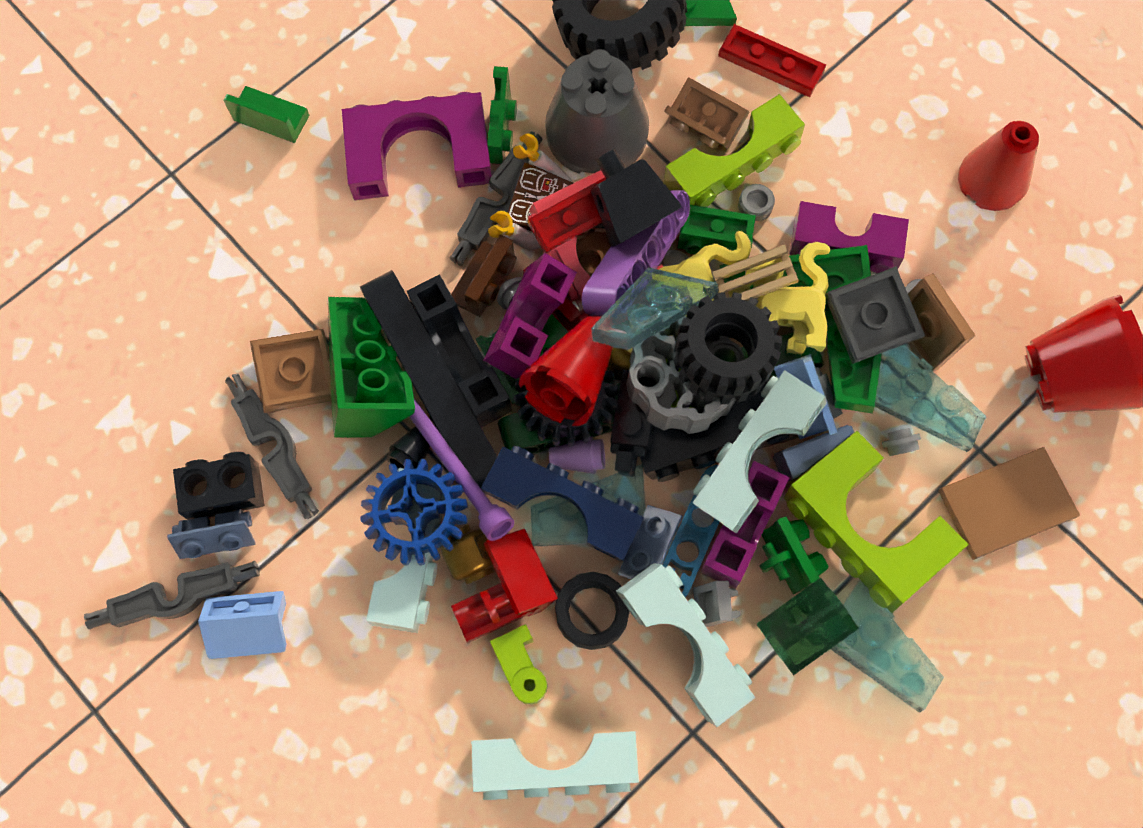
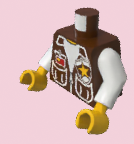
[488,133,573,251]

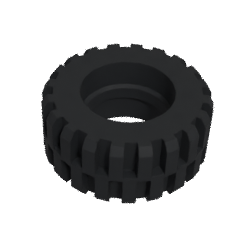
[552,0,687,73]

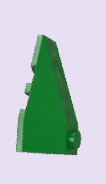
[328,296,415,438]

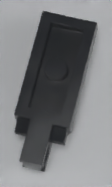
[610,370,657,477]

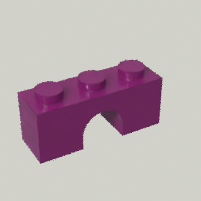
[789,201,909,274]
[483,253,577,379]
[700,461,789,589]

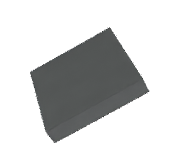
[825,267,925,364]

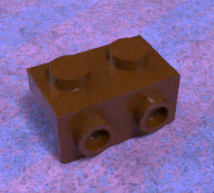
[451,234,517,317]

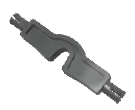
[449,131,543,266]
[225,374,319,519]
[84,560,260,630]

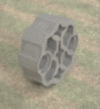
[626,313,744,434]

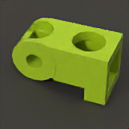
[490,624,548,705]

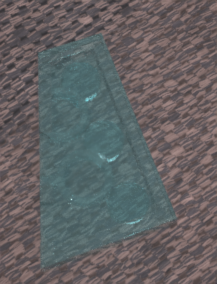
[591,267,718,350]
[875,344,987,452]
[531,464,646,546]
[818,579,944,713]

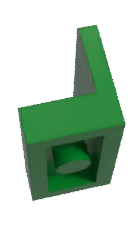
[223,86,310,143]

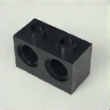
[173,452,265,520]

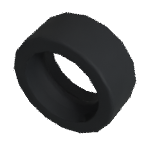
[555,572,630,650]

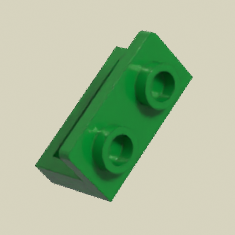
[677,205,756,258]

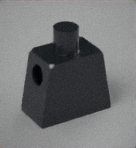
[591,148,682,248]

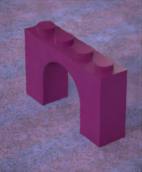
[341,92,492,201]

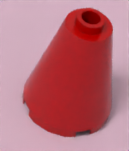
[958,121,1039,211]
[519,317,616,426]

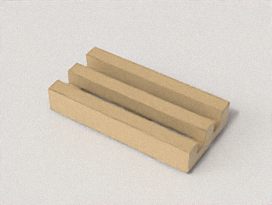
[712,244,798,301]

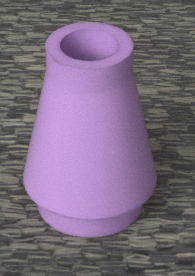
[549,436,605,474]

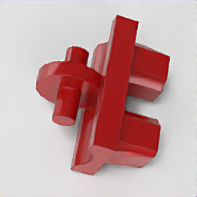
[451,583,532,643]

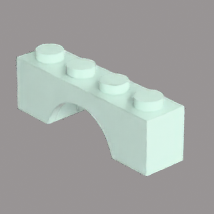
[693,370,827,533]
[366,468,445,634]
[616,563,756,727]
[471,731,639,800]

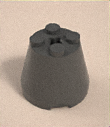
[545,49,649,174]

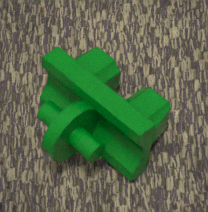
[759,516,829,595]

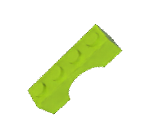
[663,94,806,207]

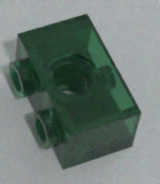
[757,577,859,676]

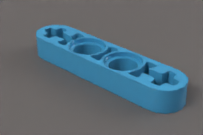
[663,465,719,598]

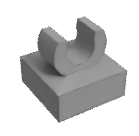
[693,581,741,627]

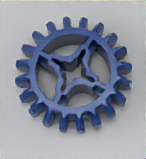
[360,459,468,566]

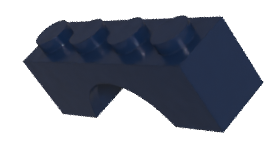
[481,445,644,562]

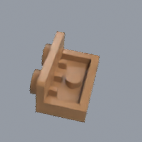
[664,77,750,150]

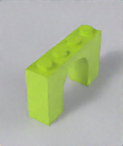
[783,431,969,613]

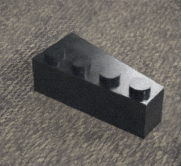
[640,383,799,482]

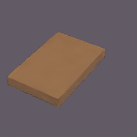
[938,447,1080,560]

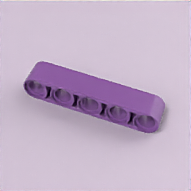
[582,190,690,317]

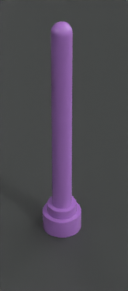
[410,399,514,541]

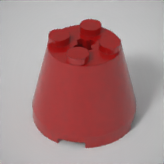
[1024,295,1143,413]

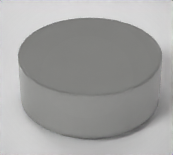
[738,184,775,221]

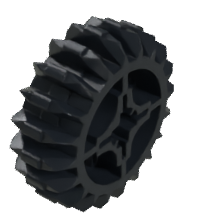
[514,348,618,447]

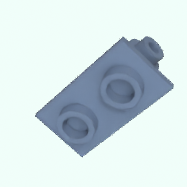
[618,505,683,580]
[167,509,256,559]

